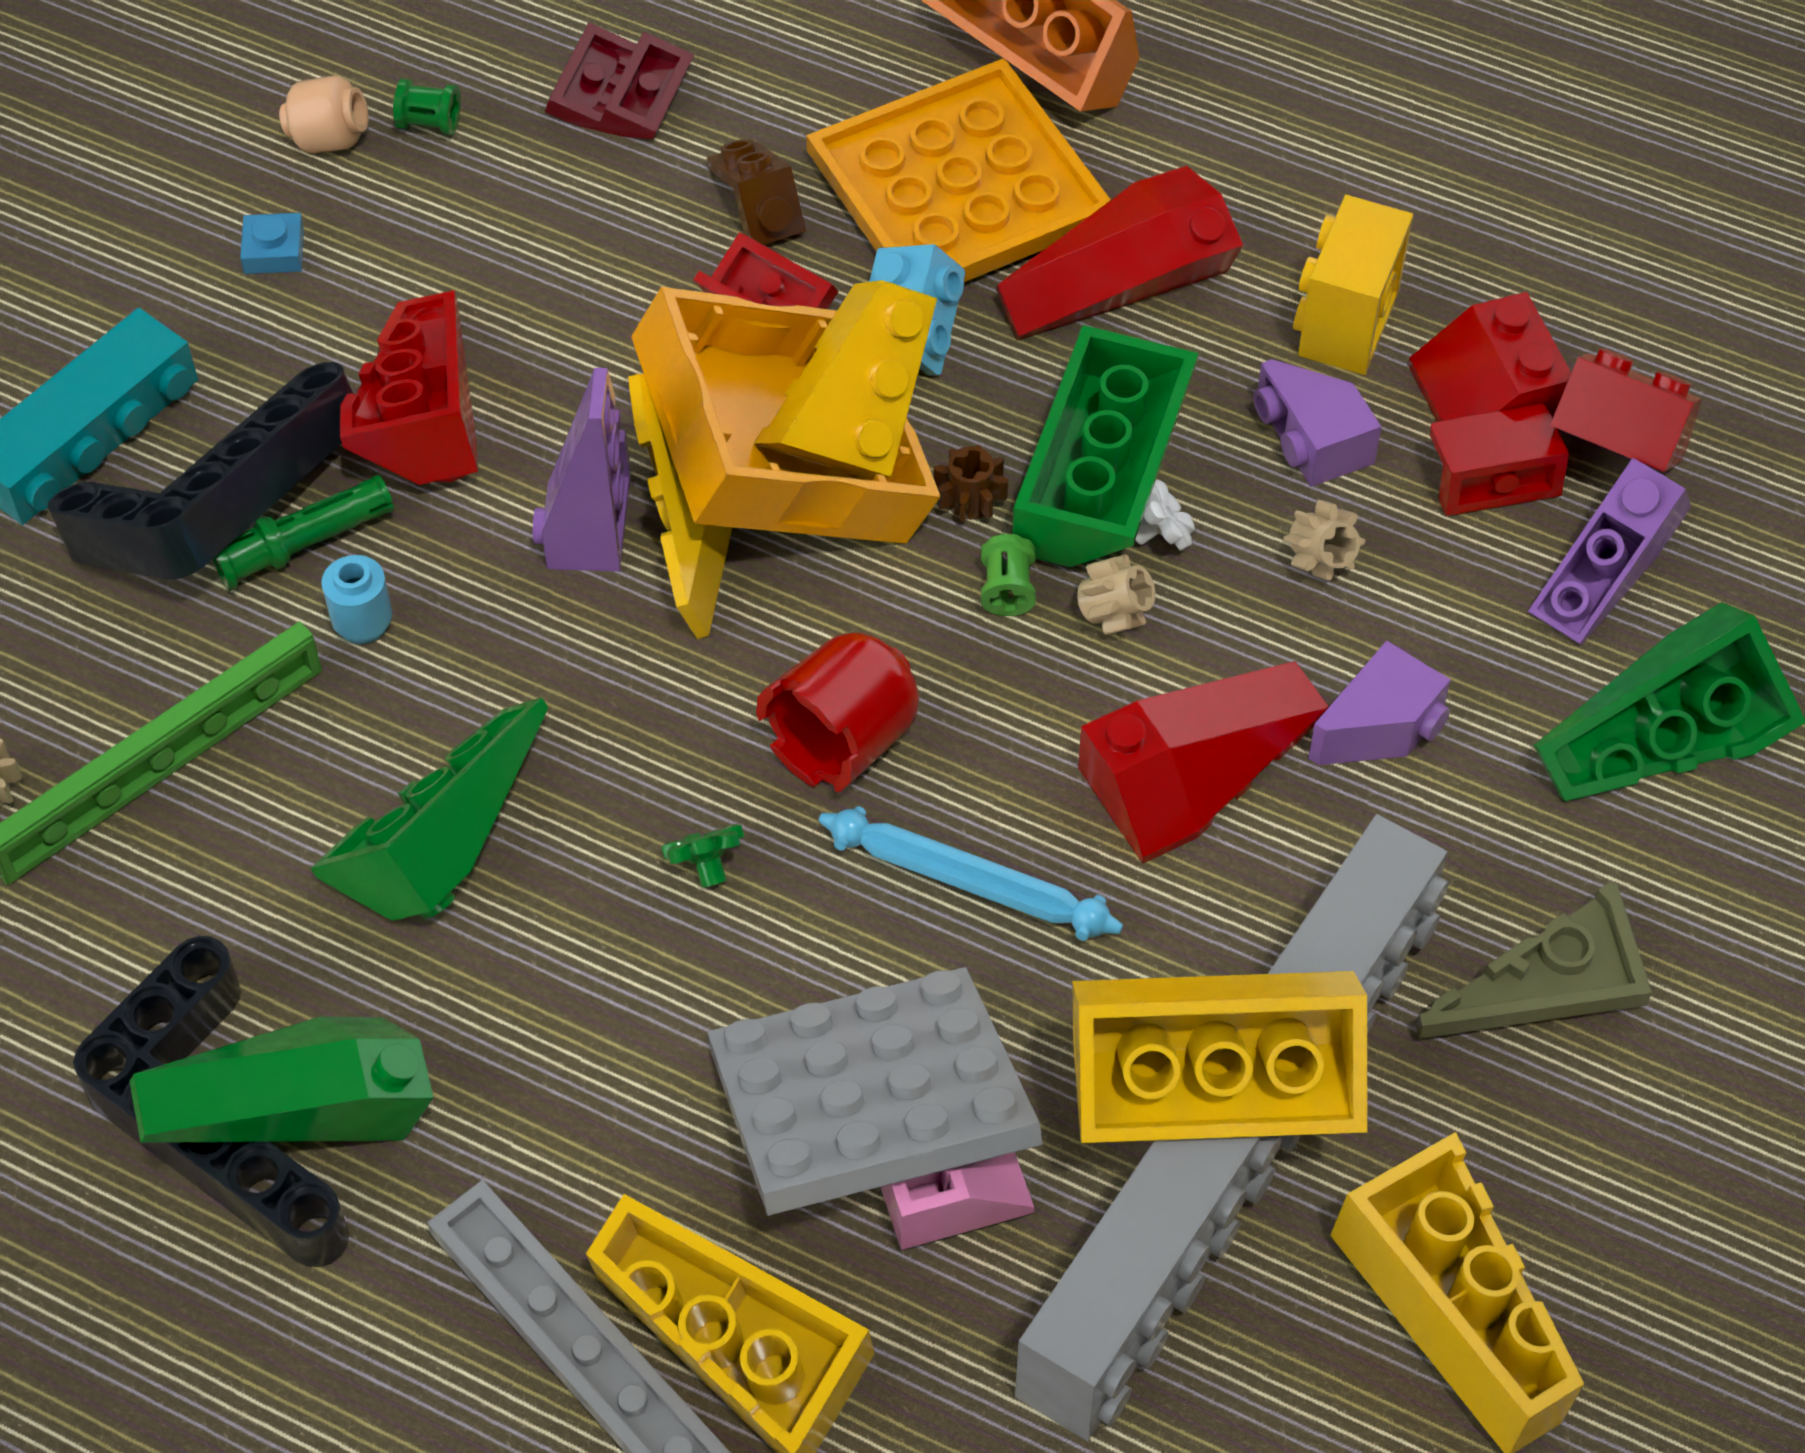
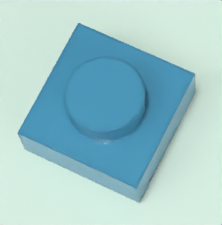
[240,213,304,274]

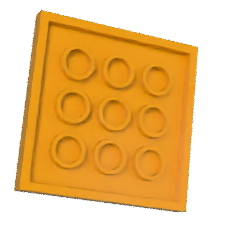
[806,58,1111,282]

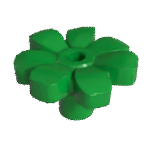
[661,824,745,887]

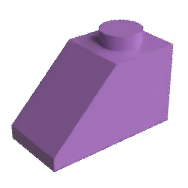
[1308,641,1451,765]

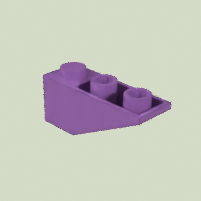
[1528,458,1691,645]

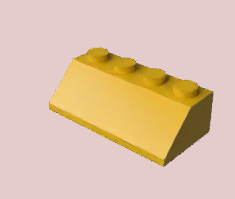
[1072,971,1367,1143]

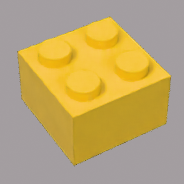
[1293,194,1413,375]

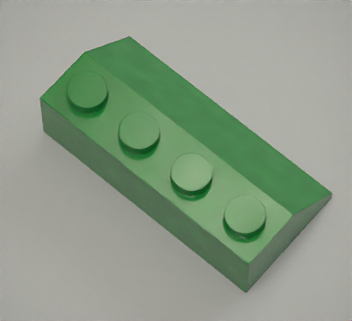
[1012,325,1199,567]

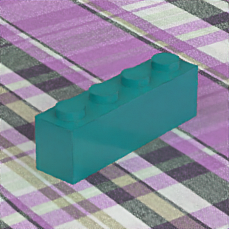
[0,307,199,526]

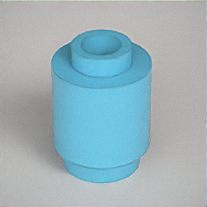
[322,555,392,644]

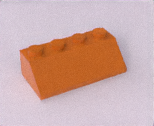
[921,0,1140,112]

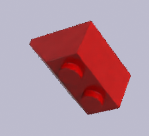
[1408,292,1571,422]
[1550,348,1702,472]

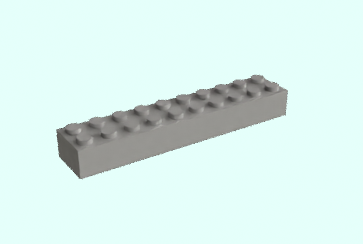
[1015,814,1449,1442]

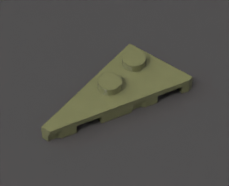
[1415,882,1652,1039]

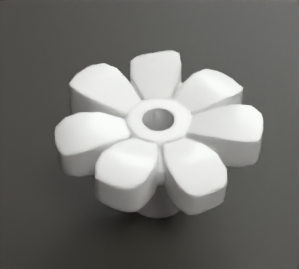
[1135,479,1196,551]

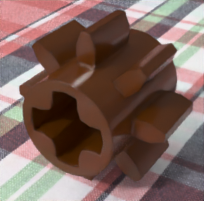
[933,445,1008,522]

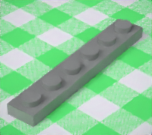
[427,1180,730,1453]

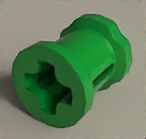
[393,78,461,135]

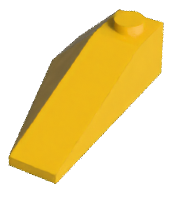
[628,373,732,639]

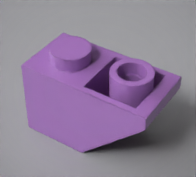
[1253,359,1382,487]

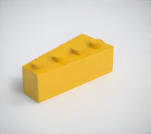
[1330,1132,1584,1453]
[586,1194,875,1453]

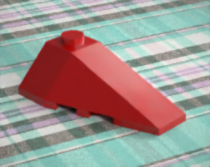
[996,166,1244,340]
[340,290,478,485]
[1078,661,1329,864]

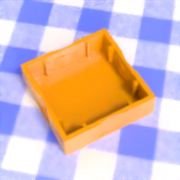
[631,287,941,544]

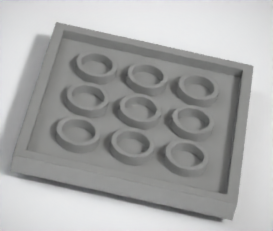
[707,967,1043,1216]

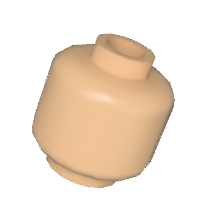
[279,75,369,154]

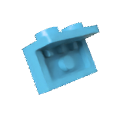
[869,244,965,376]

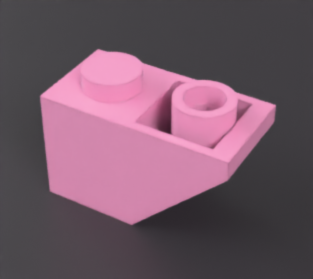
[881,1152,1034,1250]

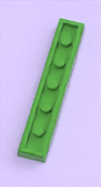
[0,621,322,885]

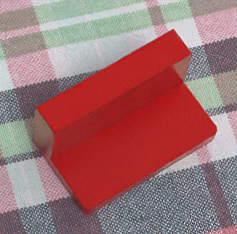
[1429,404,1569,516]

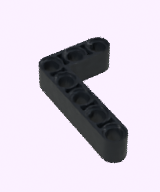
[48,362,353,580]
[73,936,349,1267]

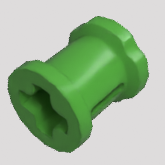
[981,534,1036,616]

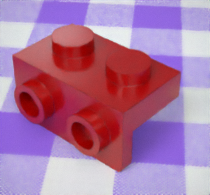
[693,232,839,309]

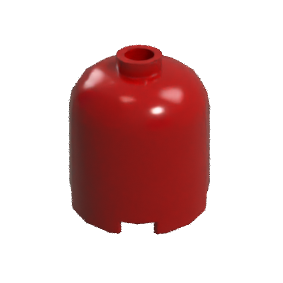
[756,633,920,792]

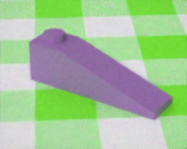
[533,368,631,572]

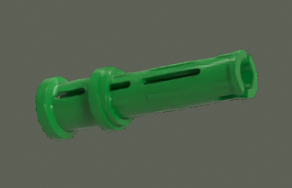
[212,475,395,591]

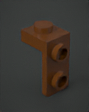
[707,139,806,245]

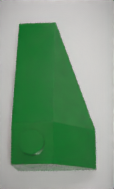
[1533,602,1805,801]
[310,697,549,921]
[129,1016,434,1143]

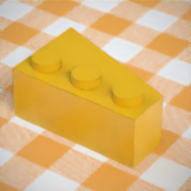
[753,280,937,477]

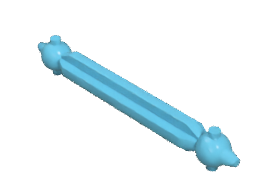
[819,806,1123,941]

